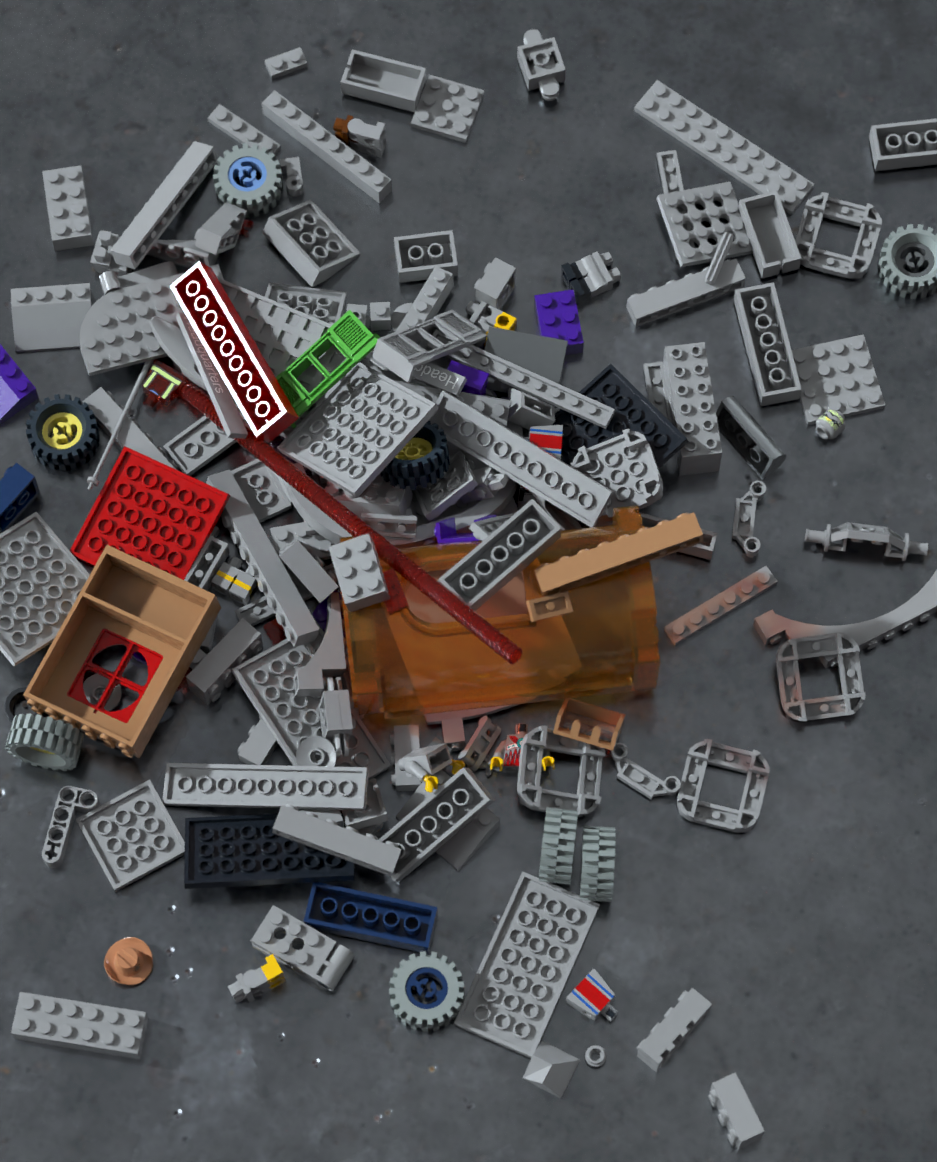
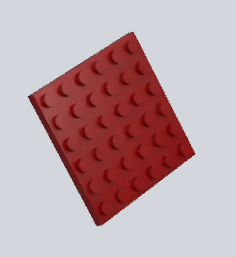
[70,446,230,580]

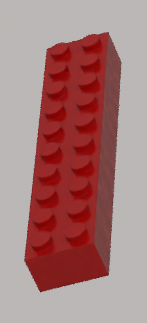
[170,261,299,443]

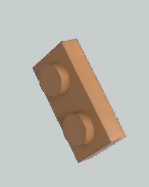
[526,591,573,622]

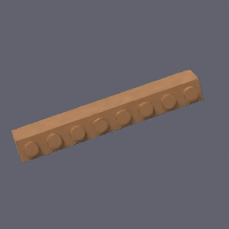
[534,512,704,597]

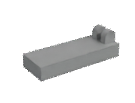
[360,513,417,538]

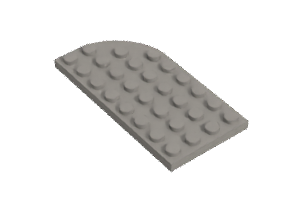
[79,264,224,376]
[219,278,347,405]

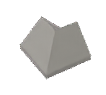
[523,1041,580,1098]

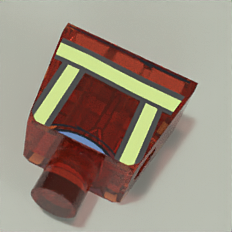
[142,359,189,410]

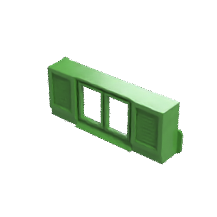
[275,310,381,429]

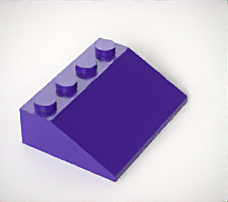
[0,344,39,425]

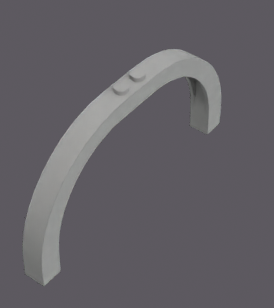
[282,420,523,555]

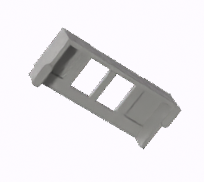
[370,310,487,382]

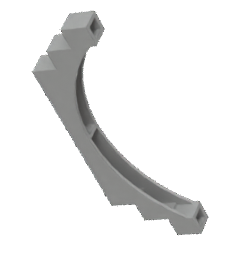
[753,570,937,669]

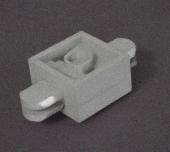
[517,29,566,101]
[319,677,356,757]

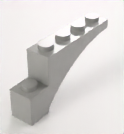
[294,592,349,697]

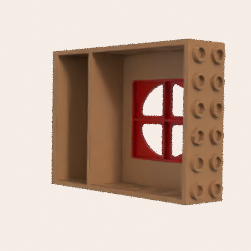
[23,545,221,758]

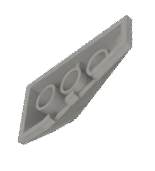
[147,240,219,269]

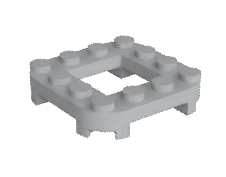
[795,192,882,279]
[776,633,866,721]
[517,725,605,817]
[677,739,770,833]

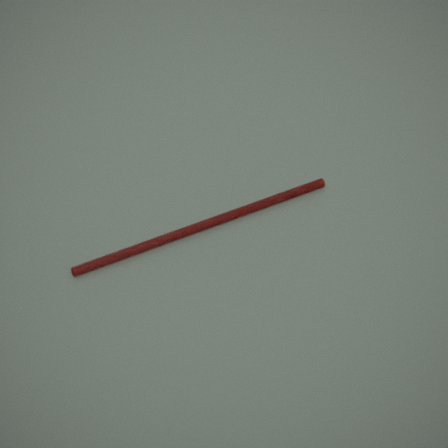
[178,380,523,664]

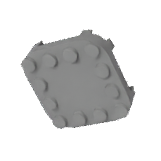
[570,429,663,523]

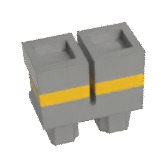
[211,556,257,605]

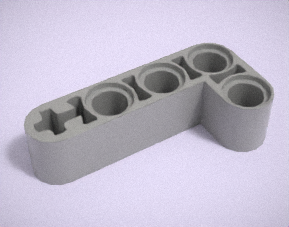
[99,261,178,295]
[42,786,100,868]

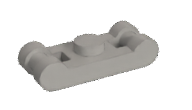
[457,716,501,772]

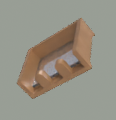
[553,697,626,751]

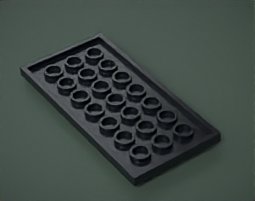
[184,810,355,889]

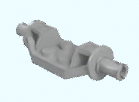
[805,522,928,561]

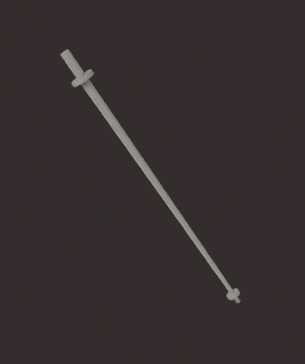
[87,360,153,490]

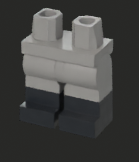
[561,251,621,304]

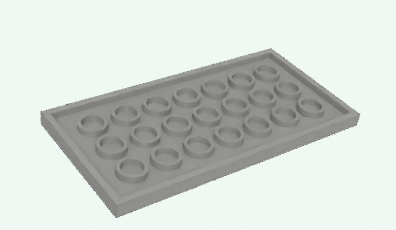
[232,639,391,780]
[454,871,600,1058]

